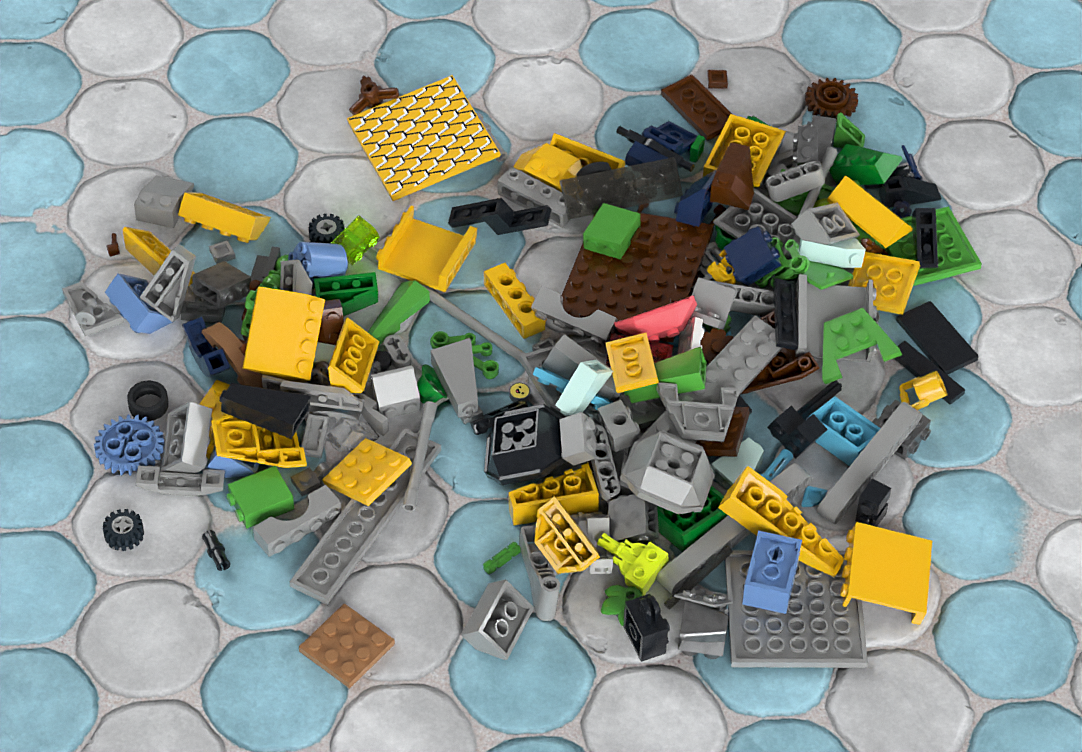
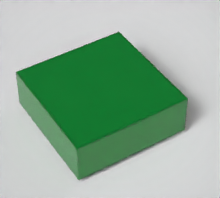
[689,135,705,163]

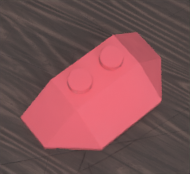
[614,295,697,344]

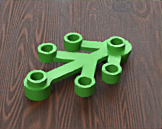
[755,237,810,288]
[430,331,499,379]

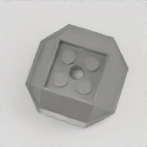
[620,430,715,514]

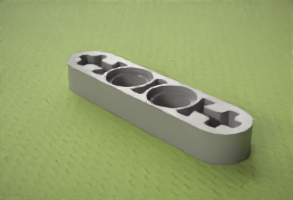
[591,424,620,501]

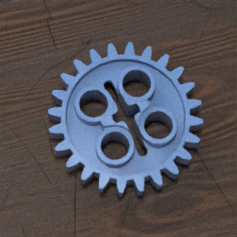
[94,414,164,476]

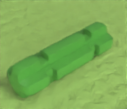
[483,542,521,574]

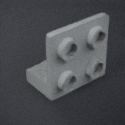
[690,277,737,330]

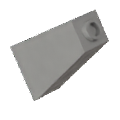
[541,334,622,400]
[431,338,478,418]

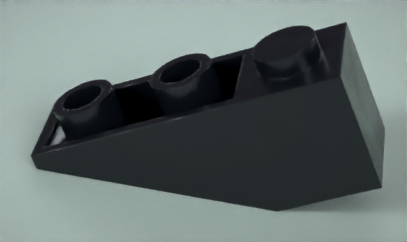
[879,175,941,208]

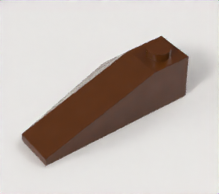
[710,142,754,210]

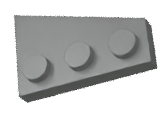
[62,282,124,336]

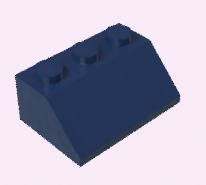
[674,170,717,227]

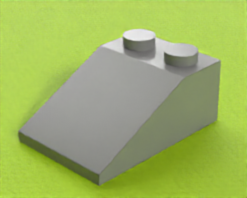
[134,175,194,228]

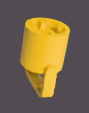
[899,371,947,410]

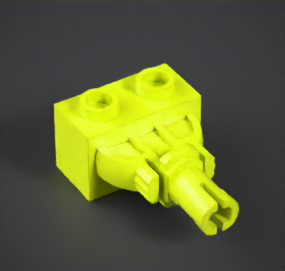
[597,533,669,596]

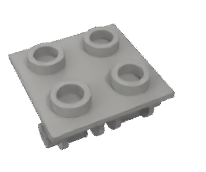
[674,588,733,615]

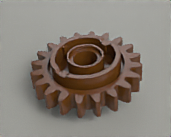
[805,78,858,122]

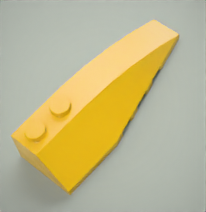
[718,466,844,577]

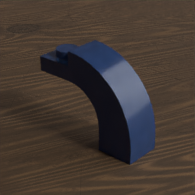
[182,317,230,377]

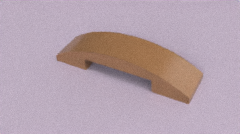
[202,322,263,388]

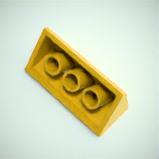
[550,133,625,181]
[827,175,913,248]
[123,227,195,286]
[328,317,379,393]

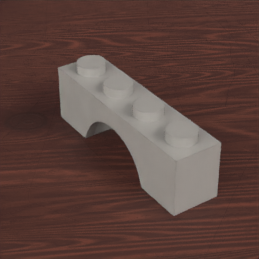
[531,285,618,345]
[253,485,341,557]

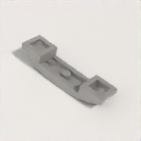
[136,466,225,496]

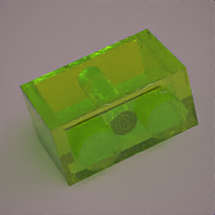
[331,215,380,266]

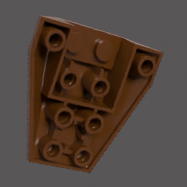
[740,311,820,395]

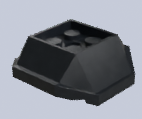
[484,404,567,485]

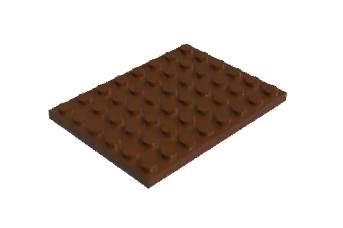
[553,206,714,343]

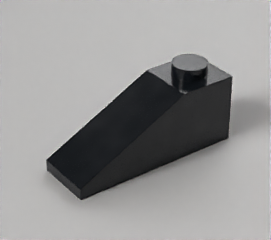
[912,208,938,268]

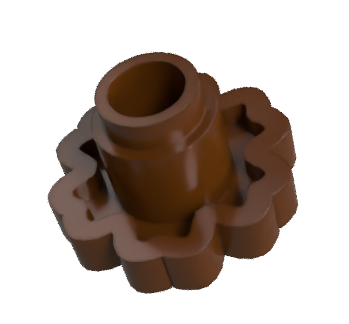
[700,328,734,364]

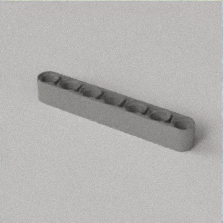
[817,402,922,524]

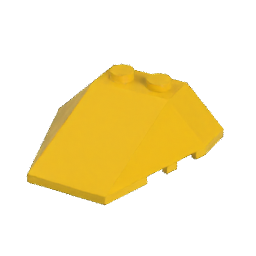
[211,415,307,468]

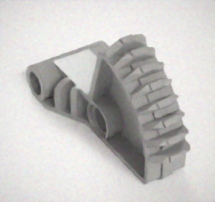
[519,522,562,621]

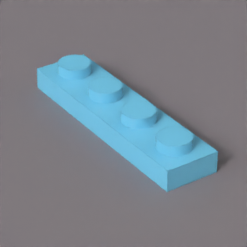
[532,367,613,410]

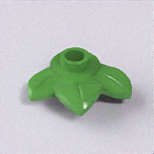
[601,585,642,626]

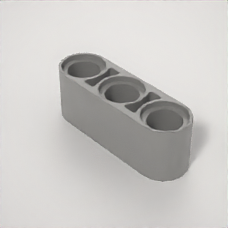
[766,161,825,202]

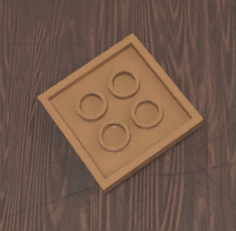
[299,603,395,689]

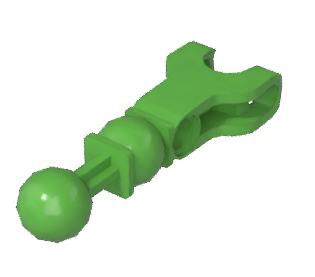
[241,254,289,337]

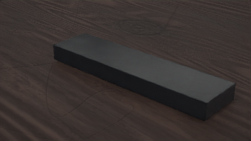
[773,278,798,350]
[893,341,965,405]

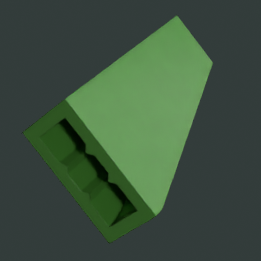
[624,347,707,403]

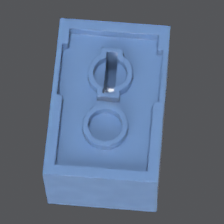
[742,531,802,614]

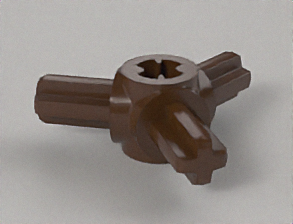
[349,75,399,116]

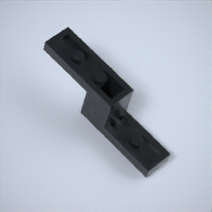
[448,198,552,235]

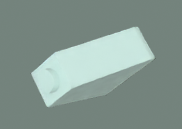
[555,360,613,417]
[711,438,764,490]

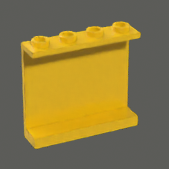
[376,206,478,292]
[840,522,932,625]

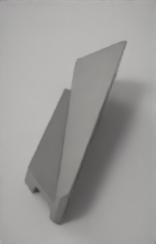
[262,375,365,412]

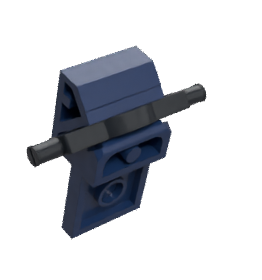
[616,121,697,181]

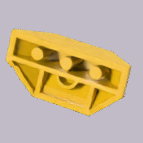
[513,143,586,204]
[534,496,600,574]

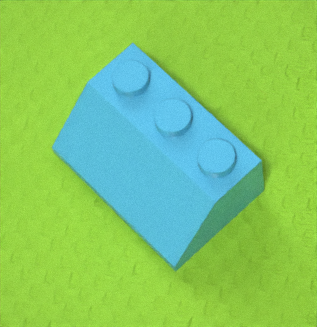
[808,396,880,466]

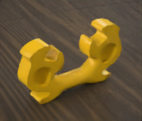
[707,249,736,284]

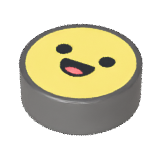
[509,383,530,402]

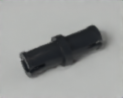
[202,530,230,571]

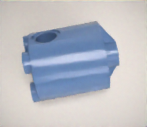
[288,242,348,283]

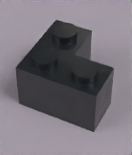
[767,405,828,459]

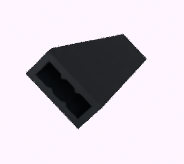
[219,383,311,439]

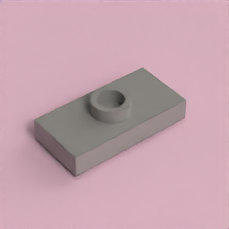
[301,414,330,459]

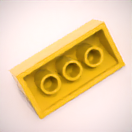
[178,192,271,243]

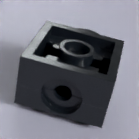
[623,593,670,662]

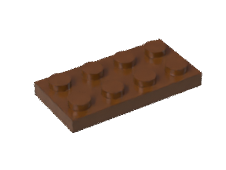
[661,74,732,141]

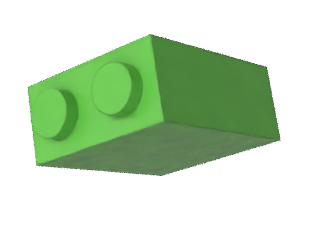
[583,203,641,259]
[226,466,295,529]

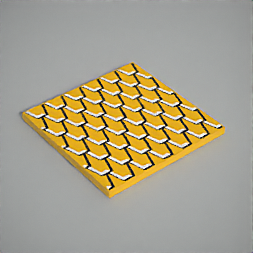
[347,75,500,201]

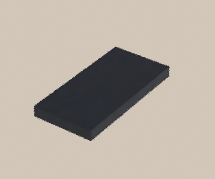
[896,301,979,375]

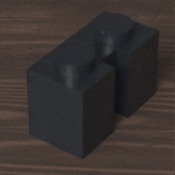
[855,478,891,527]

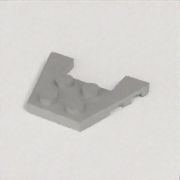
[656,382,740,442]

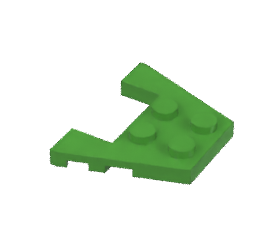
[822,308,902,384]

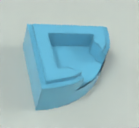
[801,486,827,507]

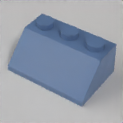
[105,273,176,334]

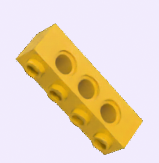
[484,262,547,339]

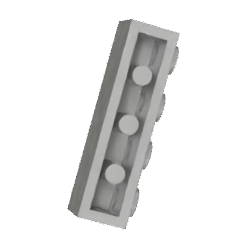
[498,166,577,228]

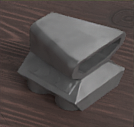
[678,600,729,659]

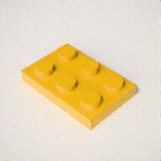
[605,333,659,393]

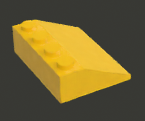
[703,114,786,187]
[242,287,325,383]

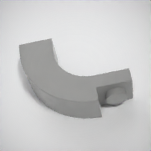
[586,515,613,574]

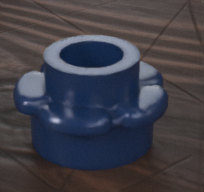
[892,201,912,218]

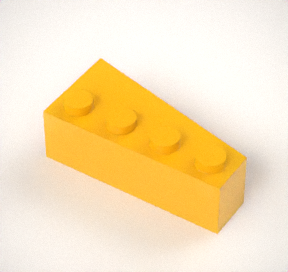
[508,463,599,526]

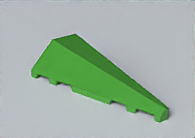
[368,280,430,346]

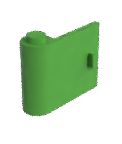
[775,258,853,290]

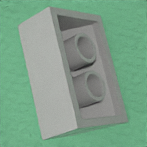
[791,203,860,245]
[160,402,213,474]
[461,579,534,660]

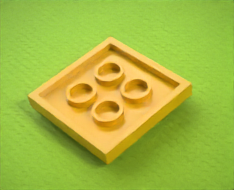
[848,252,920,315]
[322,438,412,506]

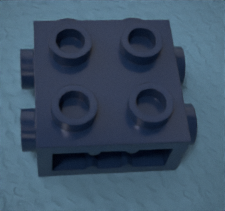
[724,226,782,286]

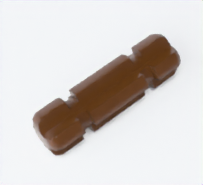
[861,238,888,256]

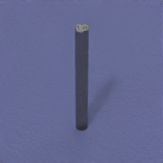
[664,546,733,610]

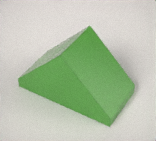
[833,112,865,148]

